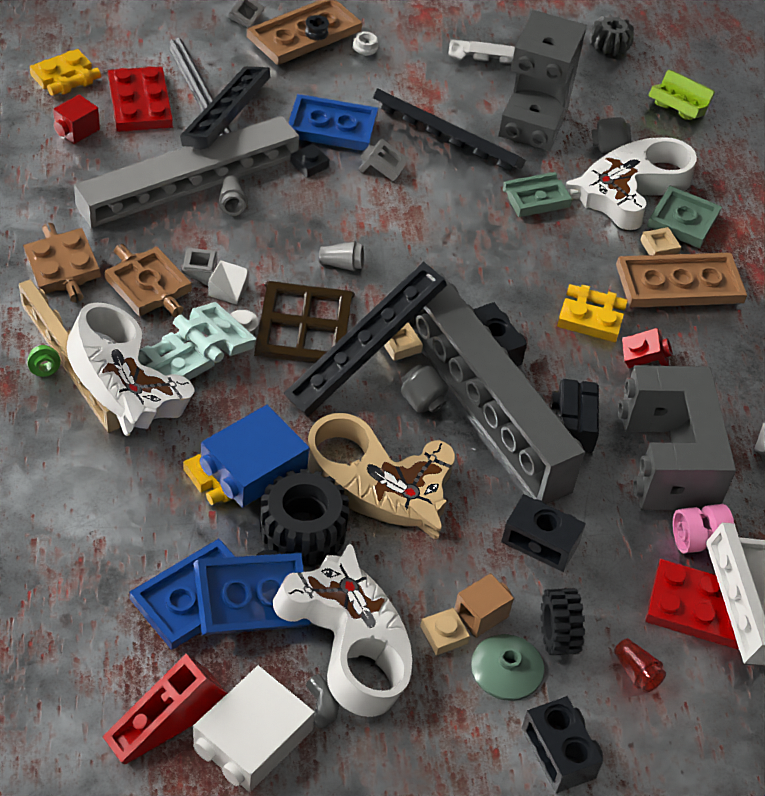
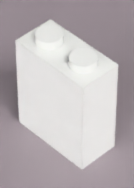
[193,665,315,793]

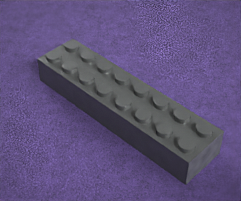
[409,274,585,504]

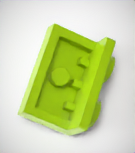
[648,70,715,120]

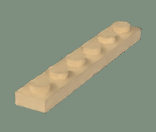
[19,279,120,433]

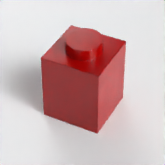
[53,94,100,144]

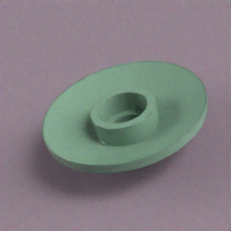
[471,634,544,701]

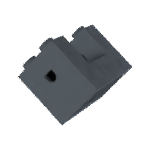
[498,10,587,151]
[618,365,736,510]

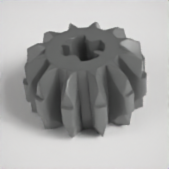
[590,15,634,56]

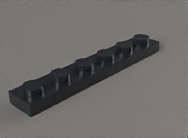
[180,66,271,150]
[373,88,526,171]
[284,261,447,418]

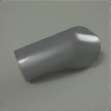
[306,674,339,729]

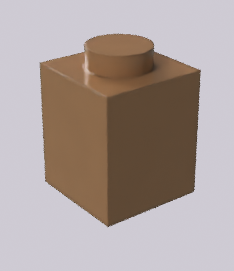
[455,573,514,638]

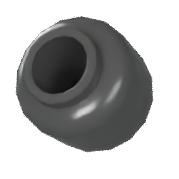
[592,117,632,155]
[401,365,449,414]

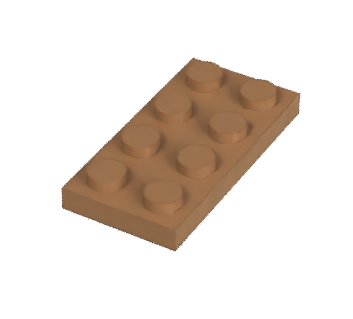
[247,0,362,65]
[616,253,747,308]

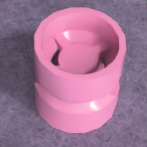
[672,504,735,554]

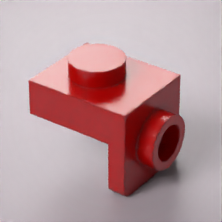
[622,328,673,369]

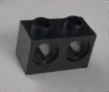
[521,696,603,793]

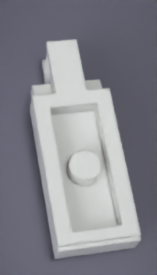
[448,40,515,65]

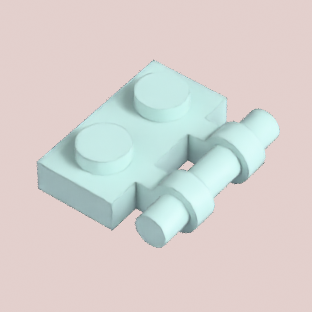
[173,302,257,363]
[138,332,215,380]

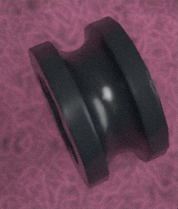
[305,15,329,40]

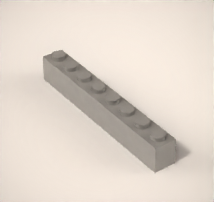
[74,116,299,228]

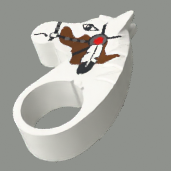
[566,138,697,230]
[66,303,195,436]
[273,544,413,717]

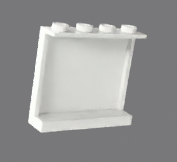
[706,522,765,665]

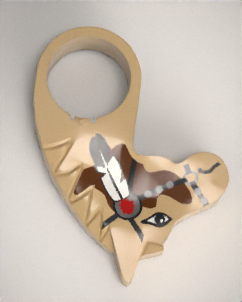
[307,413,455,539]

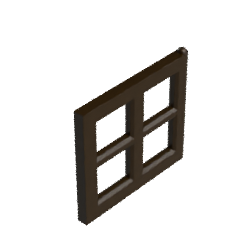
[254,281,355,363]

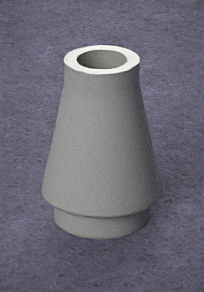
[219,176,248,216]
[319,241,364,271]

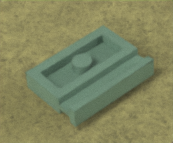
[503,172,572,217]

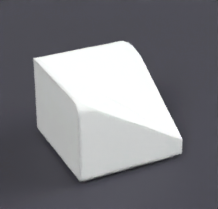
[208,260,249,305]

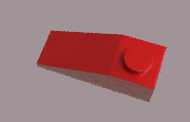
[102,654,228,765]

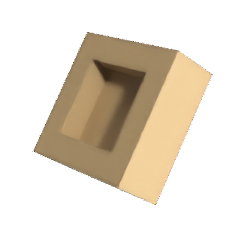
[640,227,681,255]
[384,322,423,361]
[420,607,470,656]

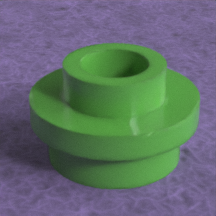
[27,345,61,377]

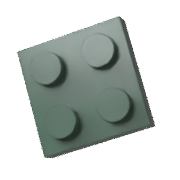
[647,186,722,248]

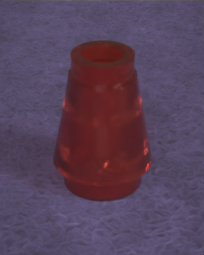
[614,638,666,692]

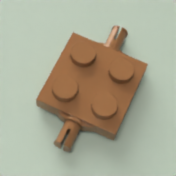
[23,222,101,303]
[105,244,192,317]

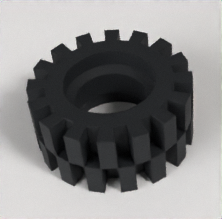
[540,588,585,655]

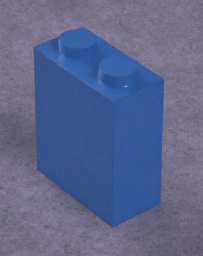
[199,405,310,508]

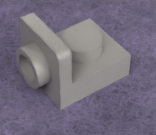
[358,138,408,181]

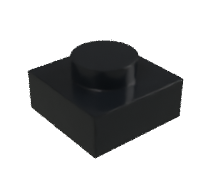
[290,144,330,178]

